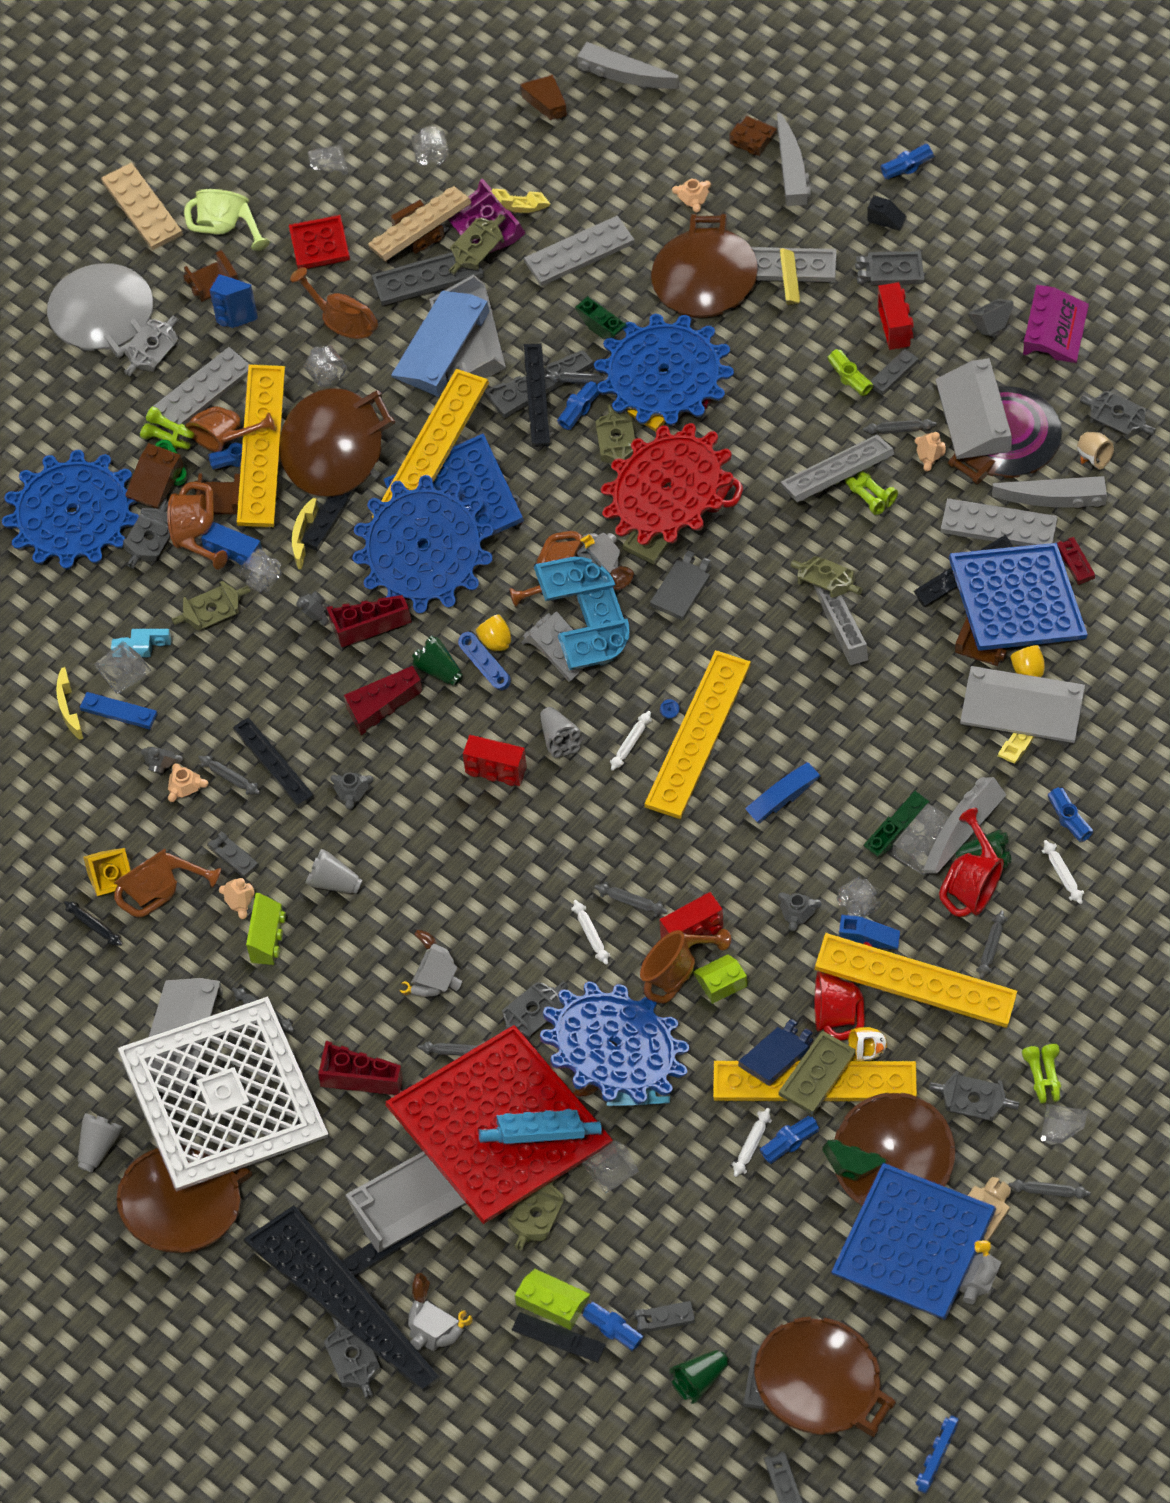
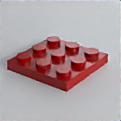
[289,215,350,269]

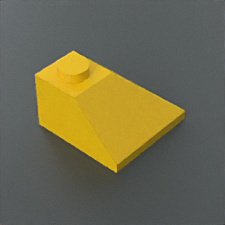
[83,848,131,896]

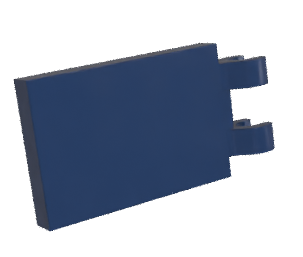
[738,1019,813,1086]

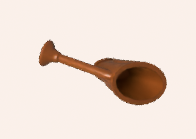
[290,267,378,339]
[185,406,276,452]
[167,482,228,570]
[509,531,584,607]
[114,848,221,917]
[640,929,731,1003]

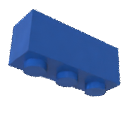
[201,522,262,568]

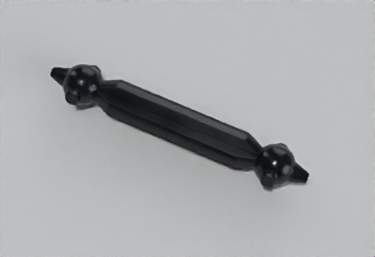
[64,901,122,946]

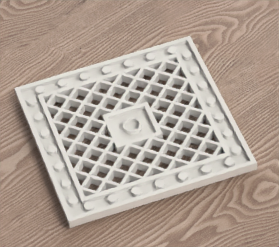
[118,997,328,1191]

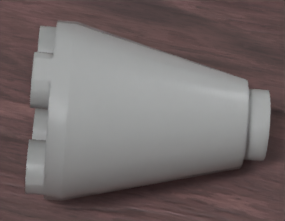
[540,707,583,758]
[305,849,363,894]
[77,1113,123,1172]

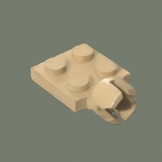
[968,1177,1011,1242]

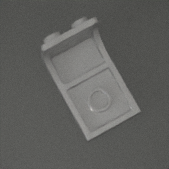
[521,611,585,682]

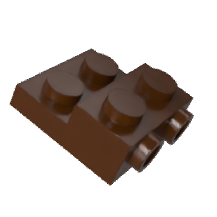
[729,115,777,156]

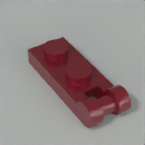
[1057,537,1095,585]

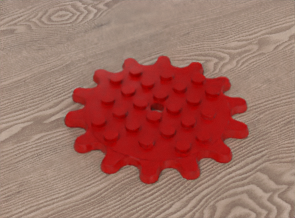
[601,423,734,546]

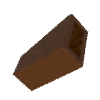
[520,75,567,120]

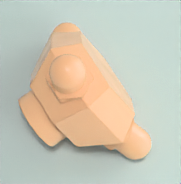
[672,179,711,213]
[915,432,946,472]
[168,763,208,802]
[219,878,255,919]

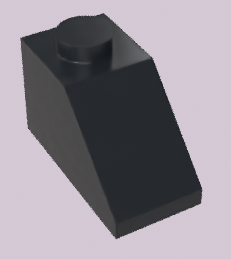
[867,195,907,231]

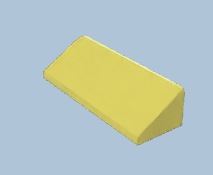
[780,248,800,305]

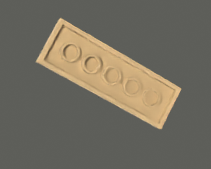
[101,162,183,250]
[368,186,471,261]

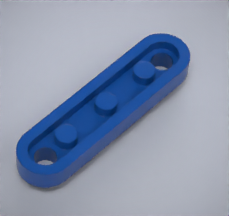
[458,632,511,690]
[915,1415,959,1494]

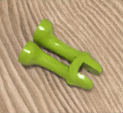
[140,406,195,450]
[844,471,898,515]
[1021,1044,1061,1103]

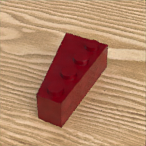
[326,595,412,648]
[344,666,422,736]
[318,1040,403,1095]

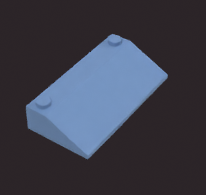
[391,291,489,397]

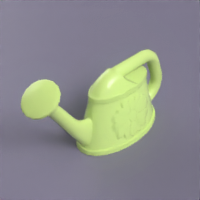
[184,189,270,251]

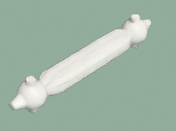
[610,711,652,771]
[1042,840,1085,904]
[571,900,610,965]
[732,1108,772,1177]

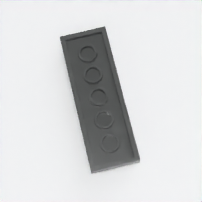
[371,252,484,306]

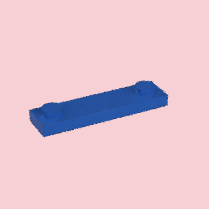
[80,692,157,729]

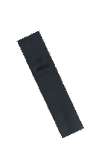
[511,1312,606,1363]

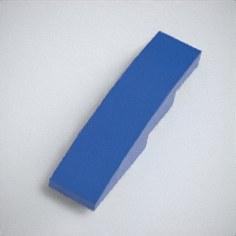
[745,762,821,824]

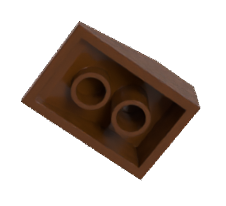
[125,443,184,509]

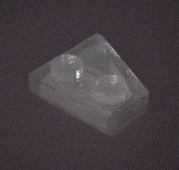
[307,145,348,175]

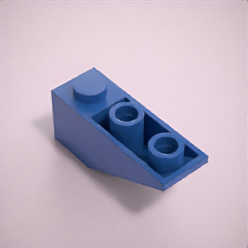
[839,915,900,950]

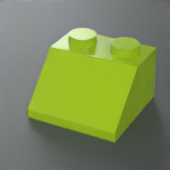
[693,954,747,1004]

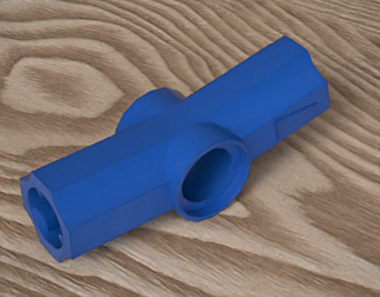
[880,143,934,179]
[557,381,600,430]
[208,443,243,469]
[1048,787,1093,842]
[760,1116,819,1164]
[582,1302,643,1352]

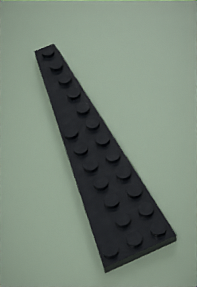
[244,1205,440,1392]

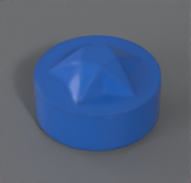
[660,699,679,719]

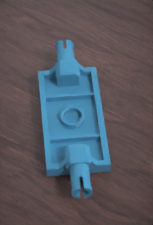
[479,1109,601,1144]

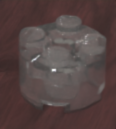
[411,127,449,166]
[303,346,347,387]
[239,549,282,593]
[836,875,881,918]

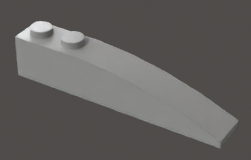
[577,42,679,89]
[777,113,811,206]
[992,476,1107,508]
[813,584,868,665]
[923,777,1006,873]

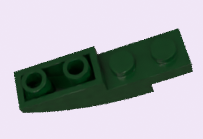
[863,791,930,858]

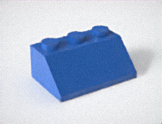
[210,274,258,328]

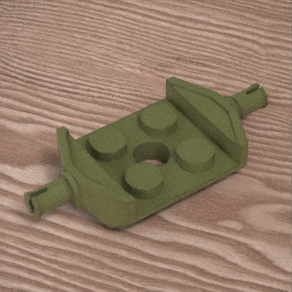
[449,214,506,275]
[595,404,635,463]
[791,556,862,598]
[171,581,250,631]
[508,1180,564,1250]

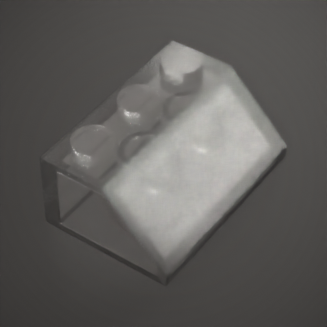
[893,803,948,876]

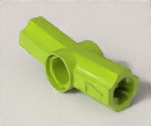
[828,349,873,396]

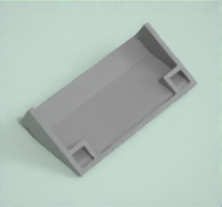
[430,274,506,380]
[936,358,1012,459]
[960,666,1085,743]
[145,978,223,1097]
[346,1152,466,1253]

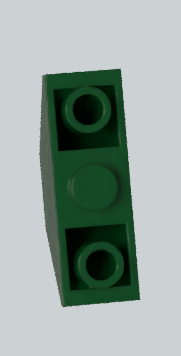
[575,296,627,339]
[822,1139,886,1181]

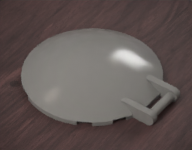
[47,263,153,358]

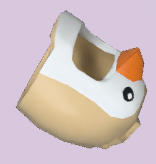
[1077,432,1114,470]

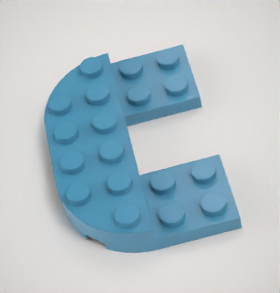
[534,557,629,670]

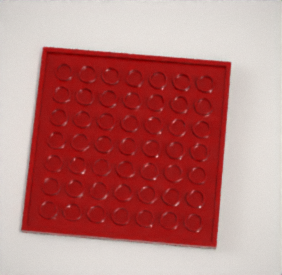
[385,1025,613,1224]

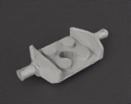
[125,316,178,376]

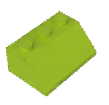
[246,893,286,965]
[515,1269,590,1330]

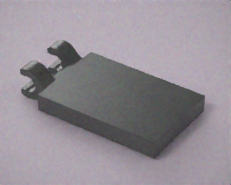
[855,251,924,285]
[650,550,711,621]

